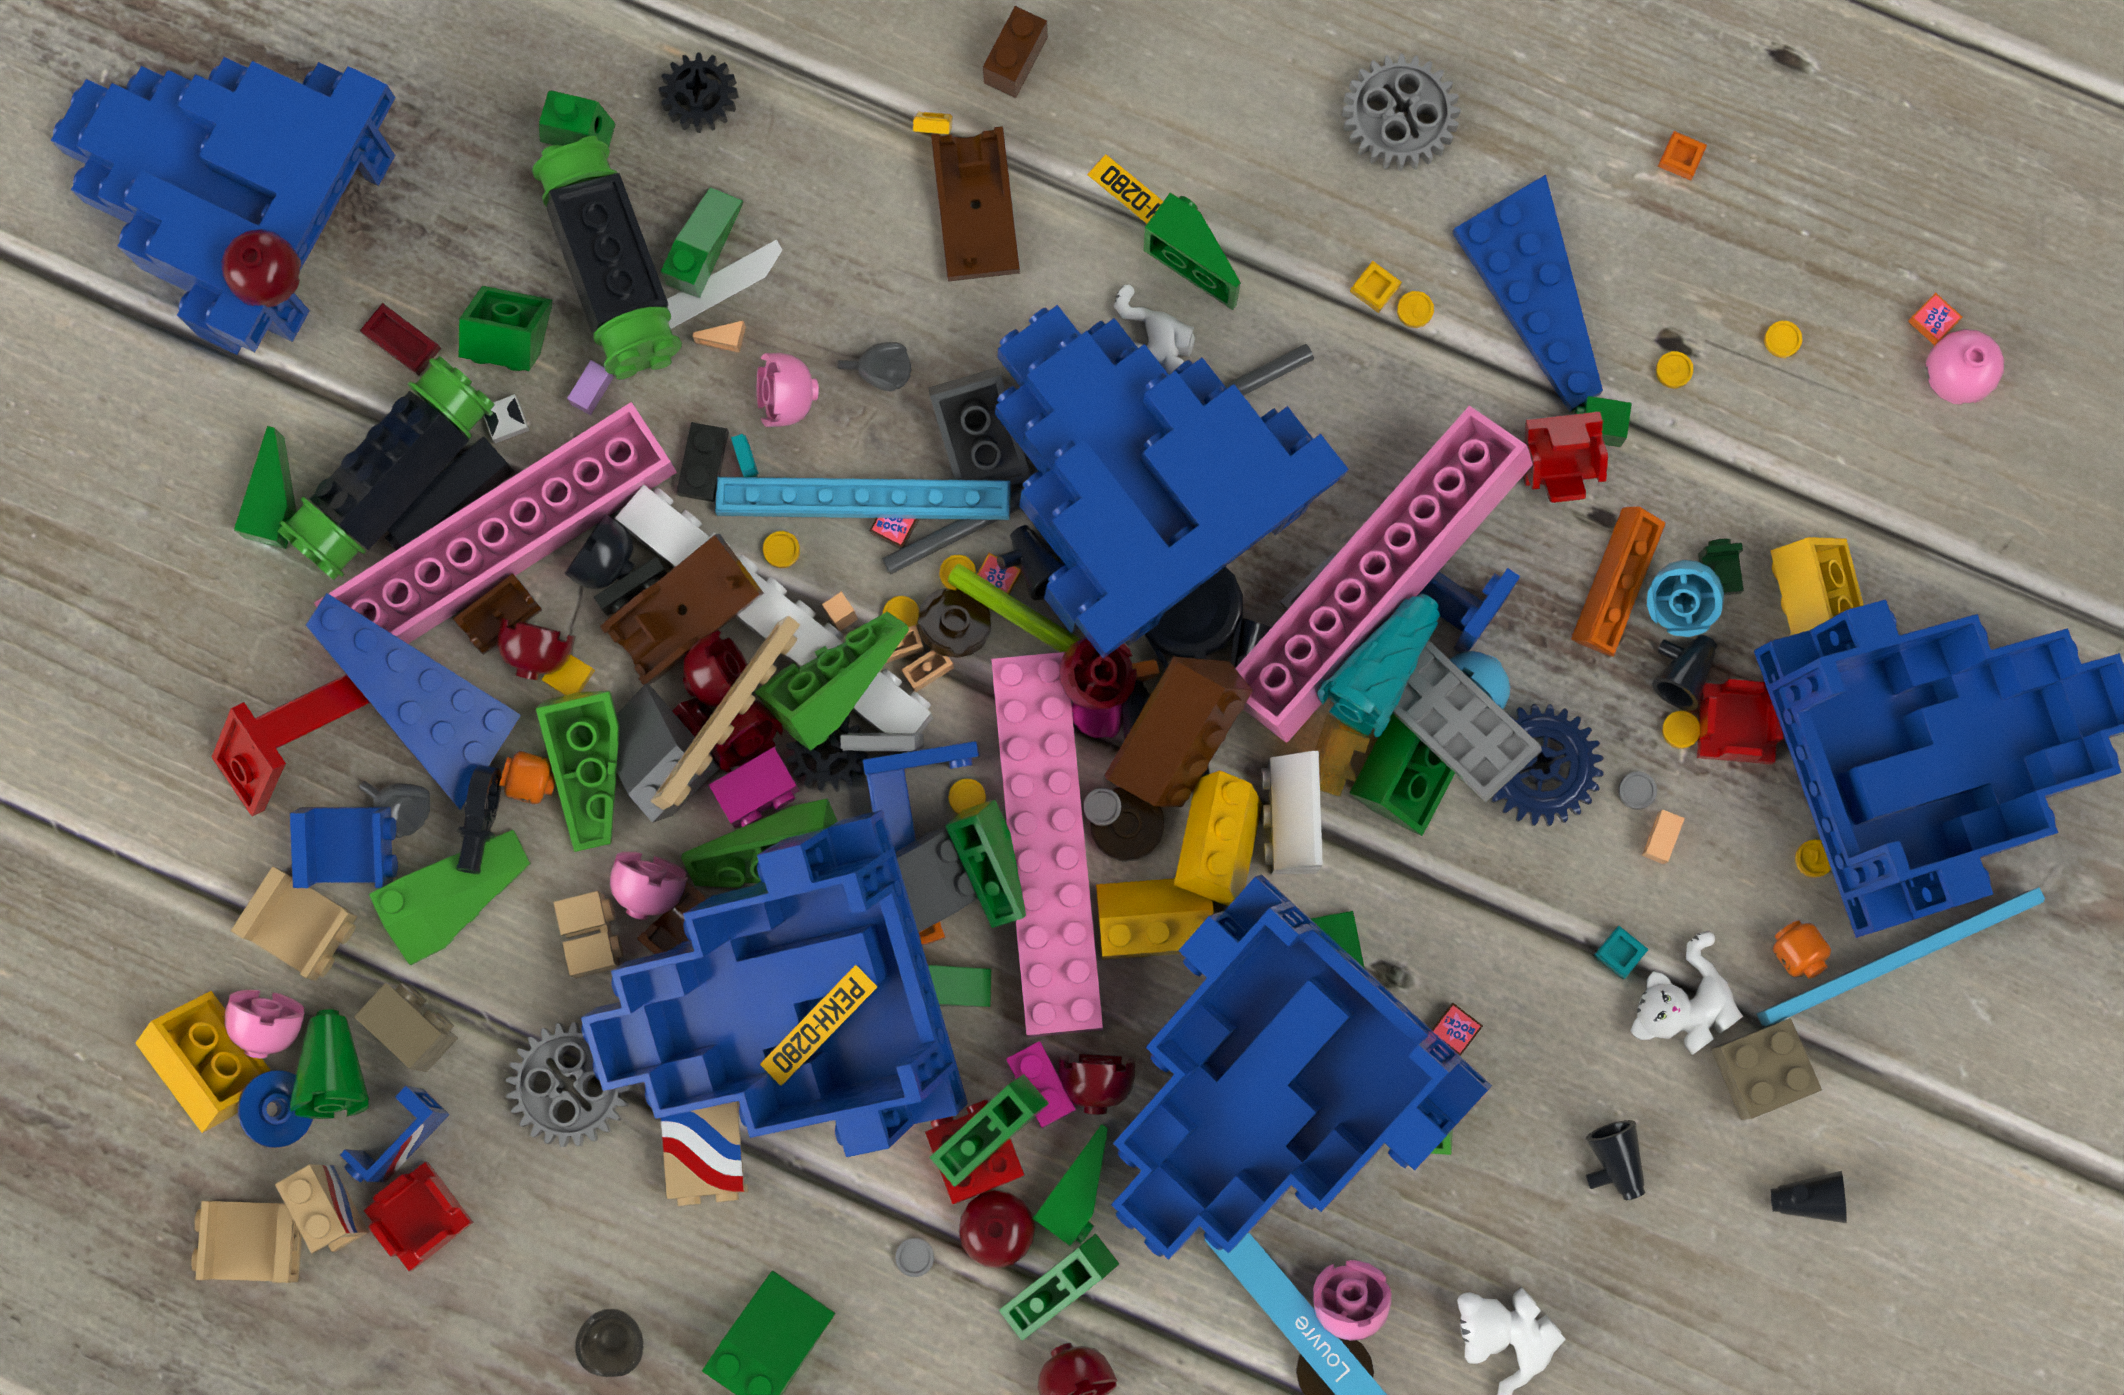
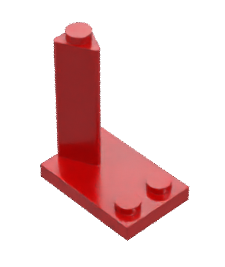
[212,674,370,817]

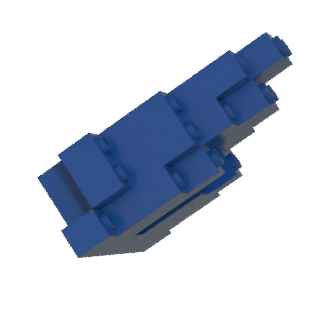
[51,57,396,355]
[995,305,1349,659]
[1754,599,2124,938]
[581,810,968,1157]
[1111,875,1492,1260]

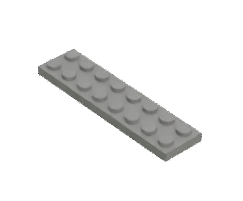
[1280,552,1542,802]

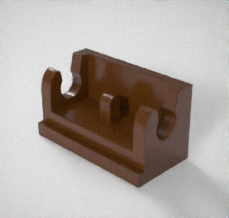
[453,573,542,655]

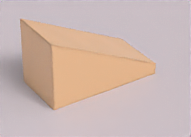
[692,321,746,353]

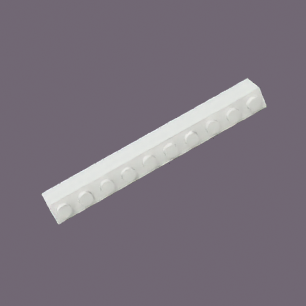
[615,484,933,753]

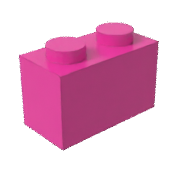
[709,747,800,828]
[1006,1041,1076,1129]

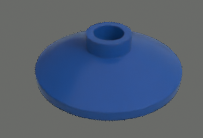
[238,1070,313,1148]

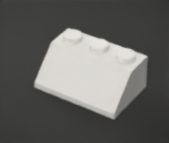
[1261,751,1323,875]

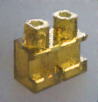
[1315,713,1370,796]

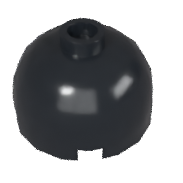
[565,514,635,590]

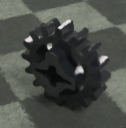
[659,52,739,133]
[786,716,868,793]

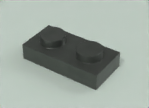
[676,422,729,502]
[594,557,667,616]

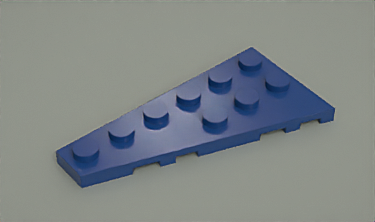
[1452,175,1603,412]
[305,593,521,810]

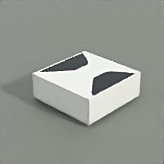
[484,394,530,444]

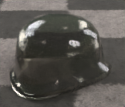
[575,1309,644,1377]

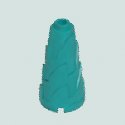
[1317,594,1440,737]

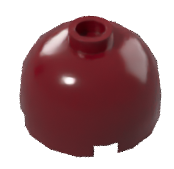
[221,229,301,307]
[497,618,576,681]
[683,630,747,707]
[1059,637,1137,710]
[710,700,783,773]
[1059,1054,1136,1115]
[958,1190,1035,1268]
[1038,1343,1117,1395]

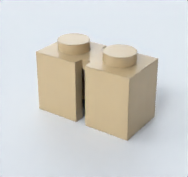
[553,891,624,979]

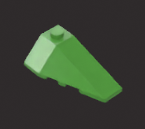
[755,612,909,751]
[536,691,619,852]
[681,798,838,888]
[369,830,531,965]

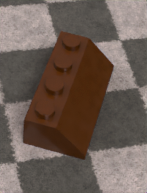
[1104,657,1253,807]

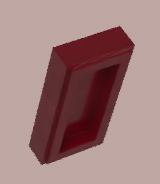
[360,303,441,377]

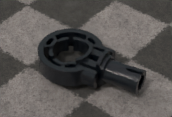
[456,765,501,874]

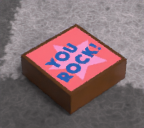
[869,518,919,549]
[1431,1002,1483,1056]

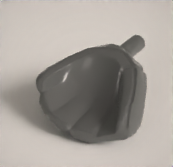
[838,342,911,392]
[359,781,430,838]

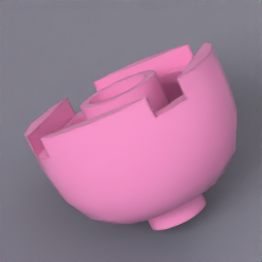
[1926,329,2004,405]
[756,353,819,427]
[610,852,688,920]
[224,990,304,1058]
[1313,1260,1391,1341]

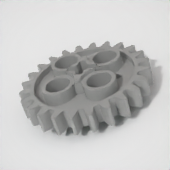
[1342,54,1461,171]
[506,1022,632,1147]

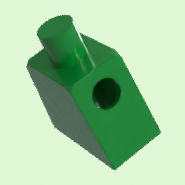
[539,90,616,147]

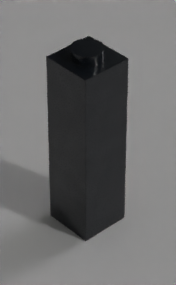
[385,436,514,550]

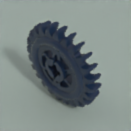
[1491,704,1604,827]

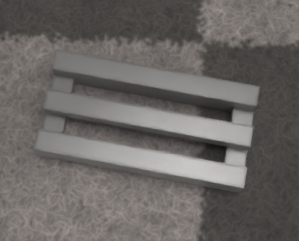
[841,733,924,751]

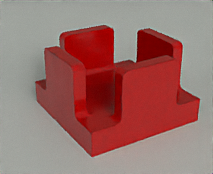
[1523,412,1608,503]
[1697,679,1783,764]
[363,1162,474,1271]

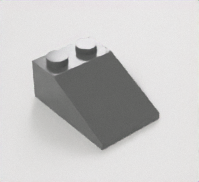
[928,367,1031,485]
[616,683,720,823]
[896,828,978,933]

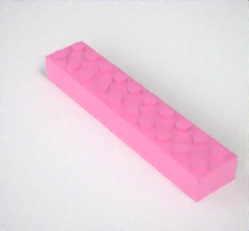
[314,402,677,644]
[1235,406,1533,743]
[991,652,1103,1038]

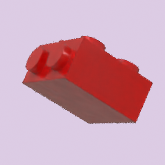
[925,1099,1025,1204]

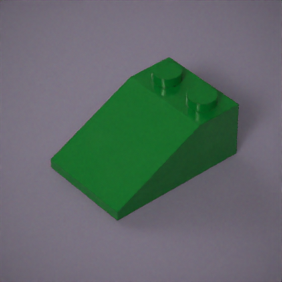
[1143,192,1241,310]
[702,1270,836,1395]

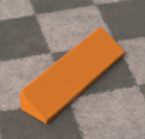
[1571,507,1666,657]

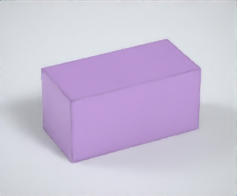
[567,360,614,415]

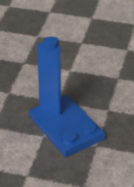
[1416,568,1520,653]
[863,741,979,853]

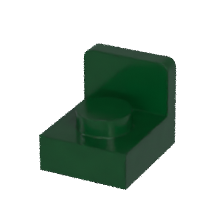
[1698,538,1744,595]

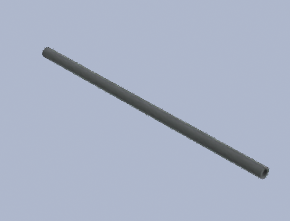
[882,344,1314,575]

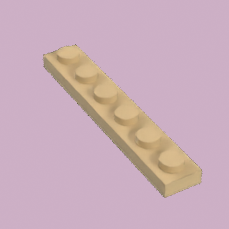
[651,615,800,810]

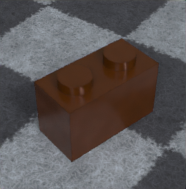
[983,6,1048,98]

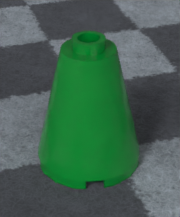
[290,1009,369,1119]

